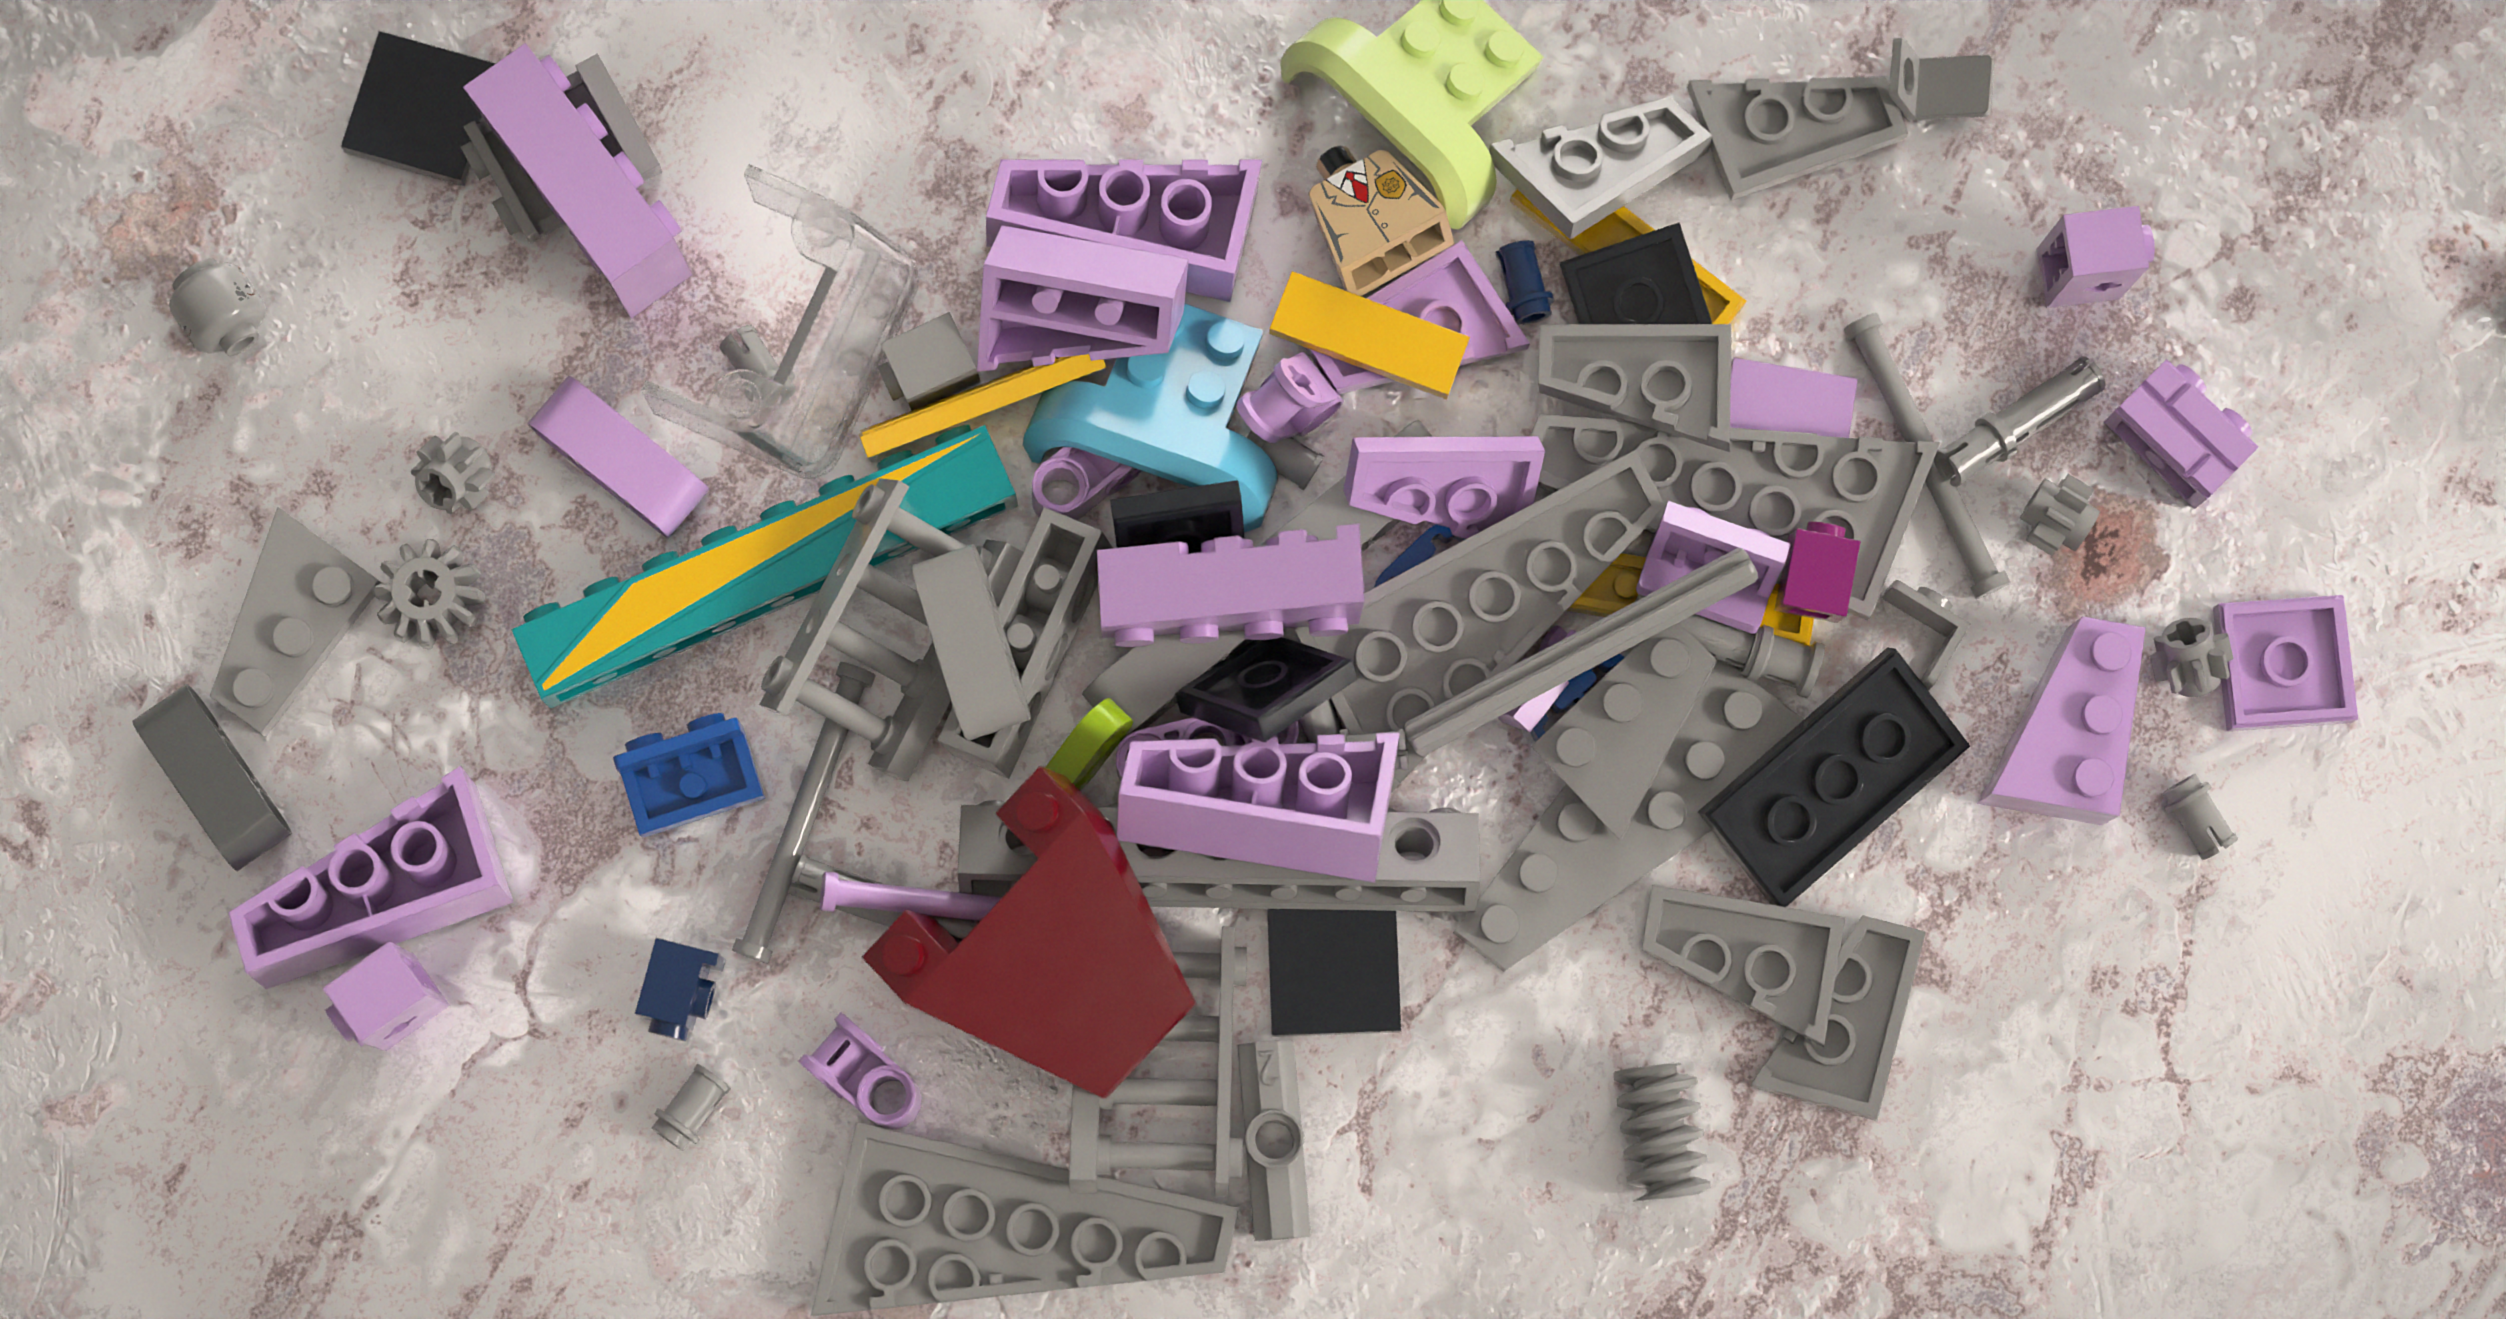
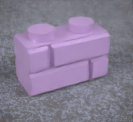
[2104,359,2259,509]

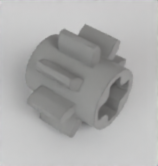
[411,432,495,514]
[2020,474,2100,556]
[2150,618,2233,697]

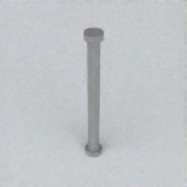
[1843,313,2011,599]
[732,662,876,964]

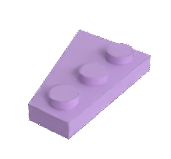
[1305,240,1530,394]
[1343,436,1545,539]

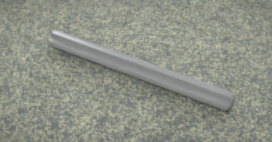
[1404,548,1758,756]

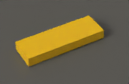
[1269,271,1470,400]

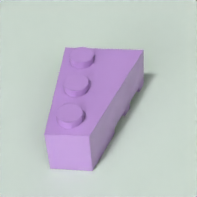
[977,225,1189,372]
[1977,616,2146,825]

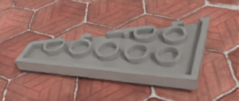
[1530,414,1941,620]
[1295,450,1666,793]
[1453,659,1804,972]
[811,1122,1239,1316]

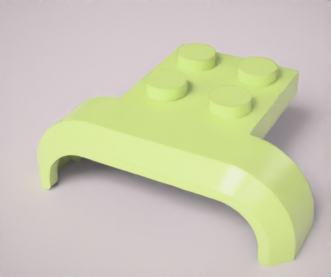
[1280,0,1544,229]

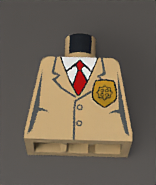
[1308,146,1454,296]

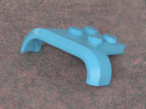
[1022,303,1278,533]

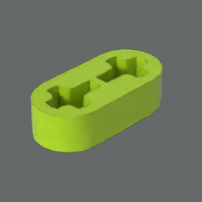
[1045,697,1134,791]

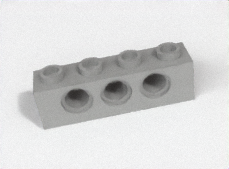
[937,507,1114,779]

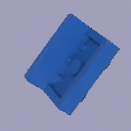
[612,713,766,838]

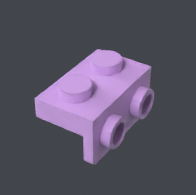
[1636,501,1791,634]

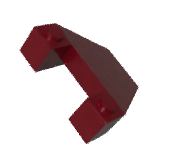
[862,766,1196,1099]

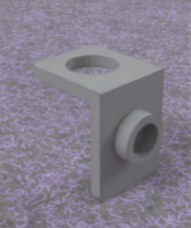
[1889,38,1995,121]
[1882,580,1971,690]

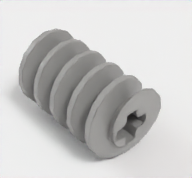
[1613,1063,1711,1202]

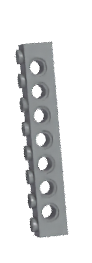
[958,800,1480,912]

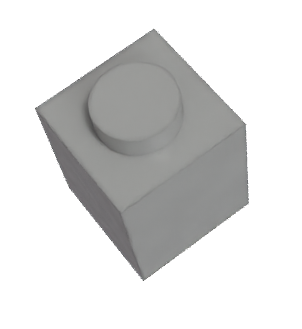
[877,312,981,411]

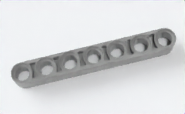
[1082,420,1433,742]

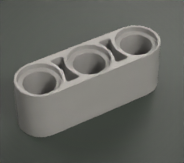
[912,545,1031,741]

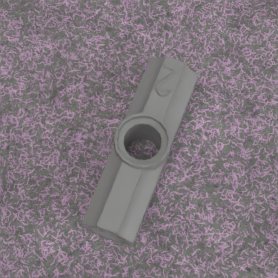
[1237,1040,1311,1241]

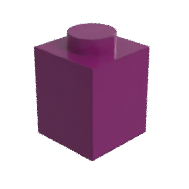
[1774,521,1861,623]

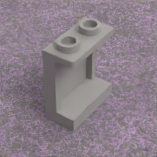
[461,53,662,244]

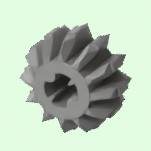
[373,539,485,649]

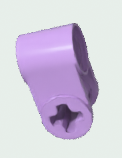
[1237,352,1344,443]
[1032,447,1142,521]
[798,1012,922,1130]

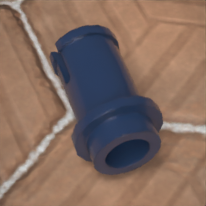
[1495,240,1555,325]

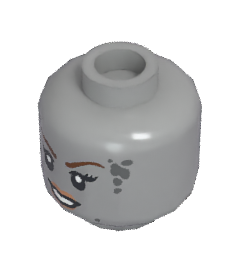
[169,259,266,356]

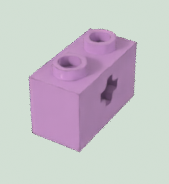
[2037,206,2155,308]
[323,942,450,1051]

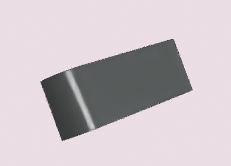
[132,684,292,871]

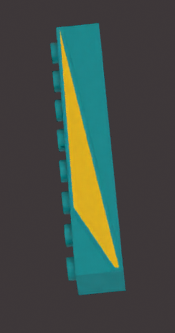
[511,425,1018,709]

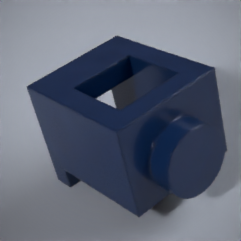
[635,938,726,1042]

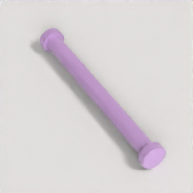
[820,871,1002,921]

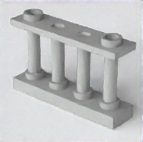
[759,478,1023,782]
[1069,926,1247,1197]

